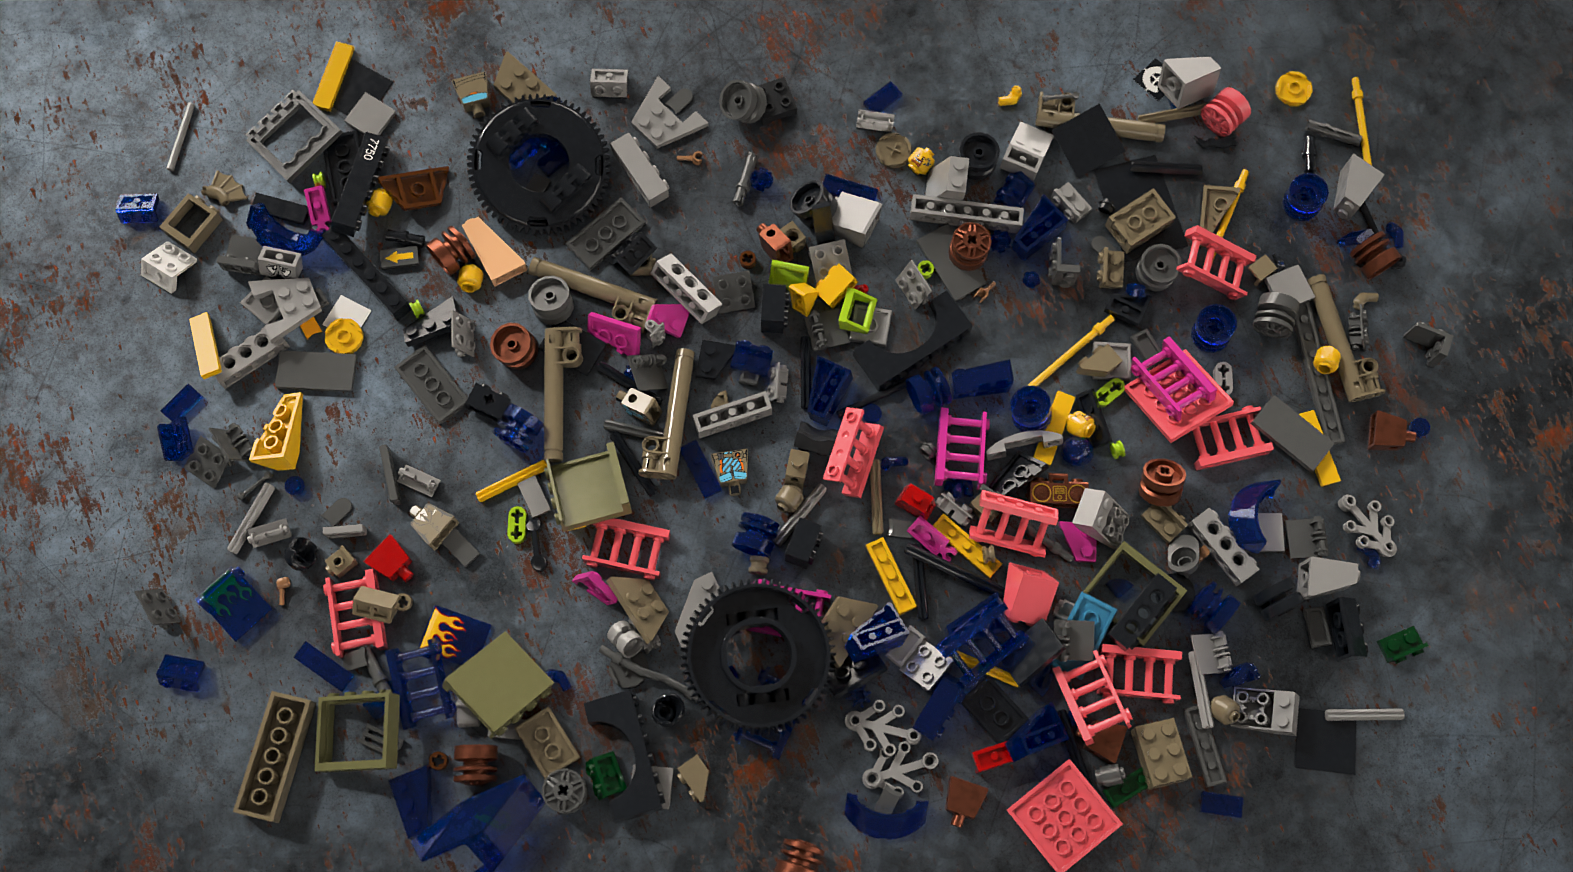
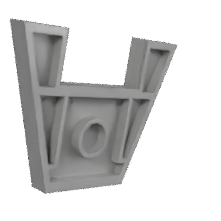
[631,76,709,149]
[248,278,322,344]

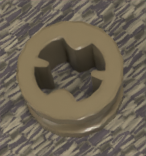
[982,545,995,564]
[396,593,413,611]

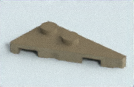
[1199,185,1240,248]

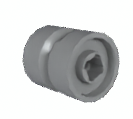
[607,620,644,658]

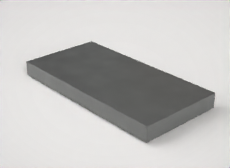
[565,197,646,271]
[916,223,987,302]
[394,344,468,425]
[275,350,357,392]
[1250,395,1335,472]

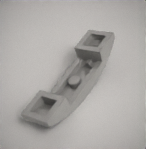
[986,431,1063,461]

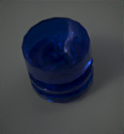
[1282,173,1329,221]
[1191,304,1237,353]
[906,366,952,416]
[1010,386,1052,432]
[492,404,544,453]
[732,512,780,558]
[1187,581,1241,634]

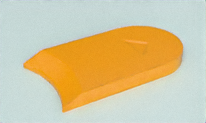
[300,317,322,340]

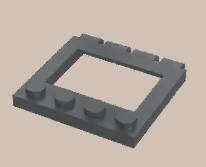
[245,90,343,183]

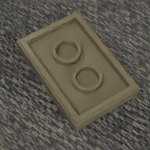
[514,706,580,779]

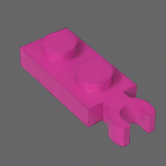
[304,185,332,238]
[907,515,958,562]

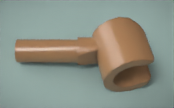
[677,151,703,165]
[974,281,996,303]
[1199,545,1210,563]
[276,577,291,605]

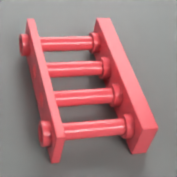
[1176,225,1256,300]
[1192,405,1274,471]
[823,407,884,498]
[969,490,1058,558]
[582,518,671,581]
[323,569,388,658]
[1097,644,1182,704]
[1052,650,1133,746]

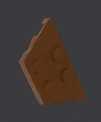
[378,166,449,211]

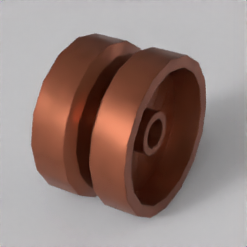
[490,323,539,370]
[1139,458,1186,507]

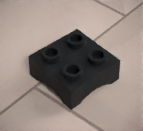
[759,77,797,126]
[794,421,838,456]

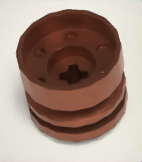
[948,222,992,271]
[426,226,476,276]
[1349,231,1402,280]
[453,744,498,785]
[774,838,825,872]

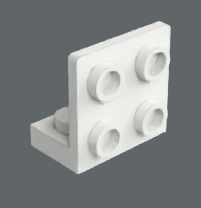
[141,241,197,294]

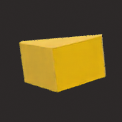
[789,282,819,317]

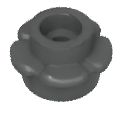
[919,442,937,460]

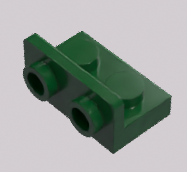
[1377,626,1429,664]
[586,751,627,801]

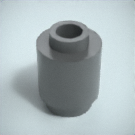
[1095,763,1126,787]

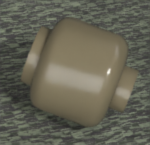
[775,484,804,513]
[1210,695,1240,725]

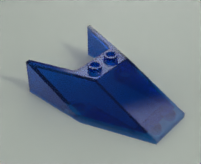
[411,774,545,872]

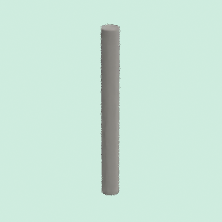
[166,102,195,171]

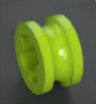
[312,172,327,188]
[917,260,934,279]
[409,299,425,318]
[1109,440,1126,459]

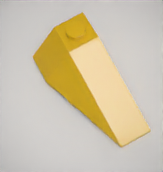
[249,392,303,471]

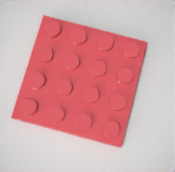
[1124,349,1234,443]
[1007,759,1123,872]

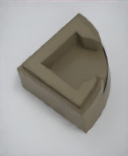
[711,390,729,409]

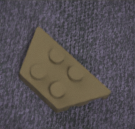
[494,51,557,103]
[606,577,669,644]
[821,597,878,668]

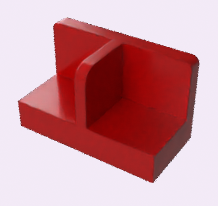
[971,740,1017,774]

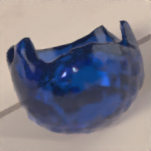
[1061,436,1094,466]

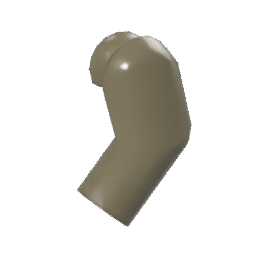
[1353,292,1378,310]

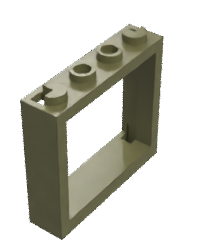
[1083,541,1188,647]
[315,690,400,773]

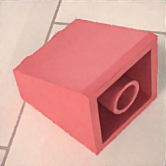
[1002,562,1059,627]

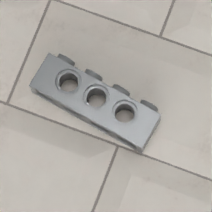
[650,254,722,324]
[214,327,290,389]
[693,391,772,439]
[1188,508,1260,586]

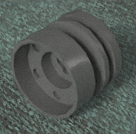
[1252,292,1300,338]
[542,769,588,814]

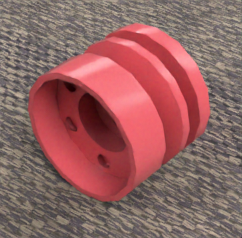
[1201,87,1251,137]

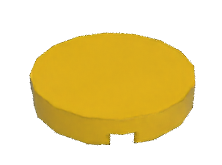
[1275,71,1312,106]
[325,318,364,354]

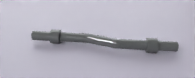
[979,484,1074,562]
[599,645,703,705]

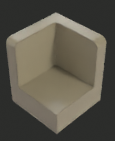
[1248,254,1277,287]

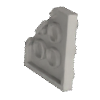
[675,572,720,647]

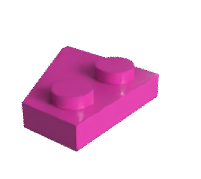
[646,304,690,338]
[1058,521,1097,563]

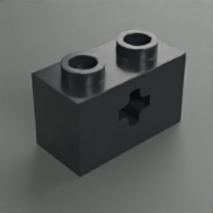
[465,383,511,424]

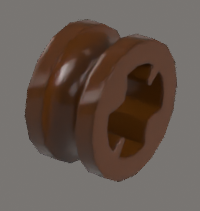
[739,251,756,269]
[429,751,449,770]

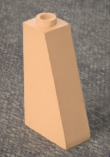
[462,217,527,287]

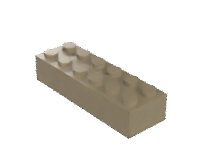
[233,691,317,823]

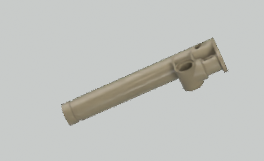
[1035,92,1165,143]
[528,257,658,334]
[1307,274,1386,402]
[544,327,583,462]
[638,348,695,480]

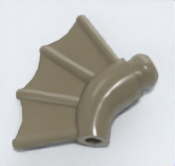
[201,170,248,206]

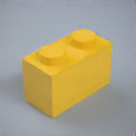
[815,263,858,309]

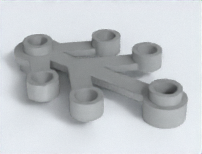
[1338,495,1397,557]
[845,700,921,757]
[862,741,939,799]

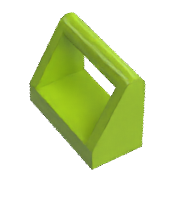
[769,259,809,290]
[838,287,877,334]

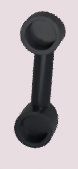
[526,518,548,572]

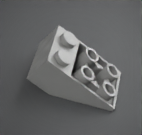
[1000,122,1054,182]
[1072,488,1130,550]
[1231,687,1300,736]

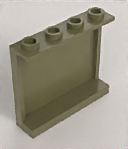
[544,442,632,532]
[442,631,554,739]

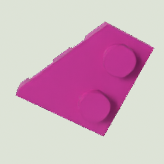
[572,571,618,605]

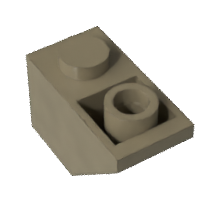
[1076,344,1123,377]
[677,755,709,803]

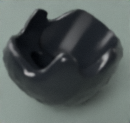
[284,537,317,571]
[651,693,685,727]

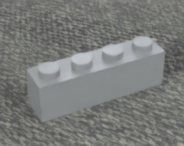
[610,132,670,208]

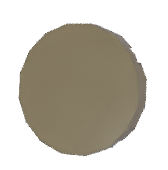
[875,132,912,168]

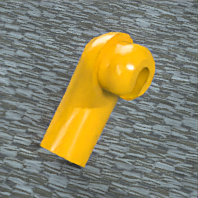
[998,86,1022,106]

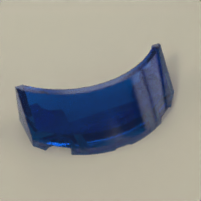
[246,203,327,256]
[1228,479,1281,554]
[844,793,929,840]

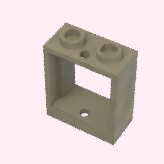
[160,193,223,254]

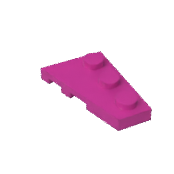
[587,312,641,356]

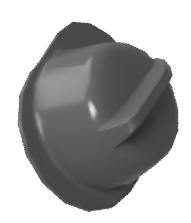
[1168,535,1199,579]

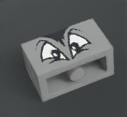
[258,246,303,279]

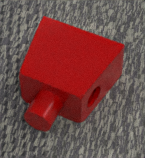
[894,483,936,521]
[364,534,414,582]

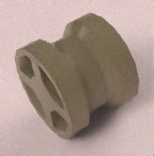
[748,556,769,575]

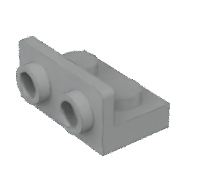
[590,69,628,98]
[1051,182,1092,224]

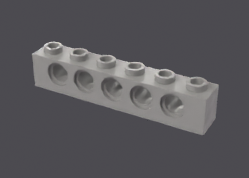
[909,194,1024,234]

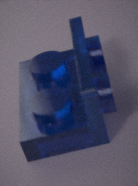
[994,171,1036,208]
[115,193,159,224]
[730,340,773,377]
[157,416,194,461]
[156,654,206,692]
[1219,662,1261,688]

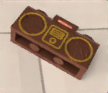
[1028,473,1089,508]

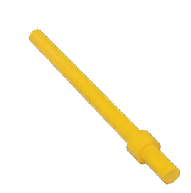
[1351,77,1372,165]
[1211,169,1249,266]
[1027,315,1115,391]

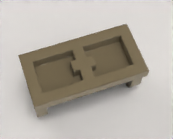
[352,586,400,624]

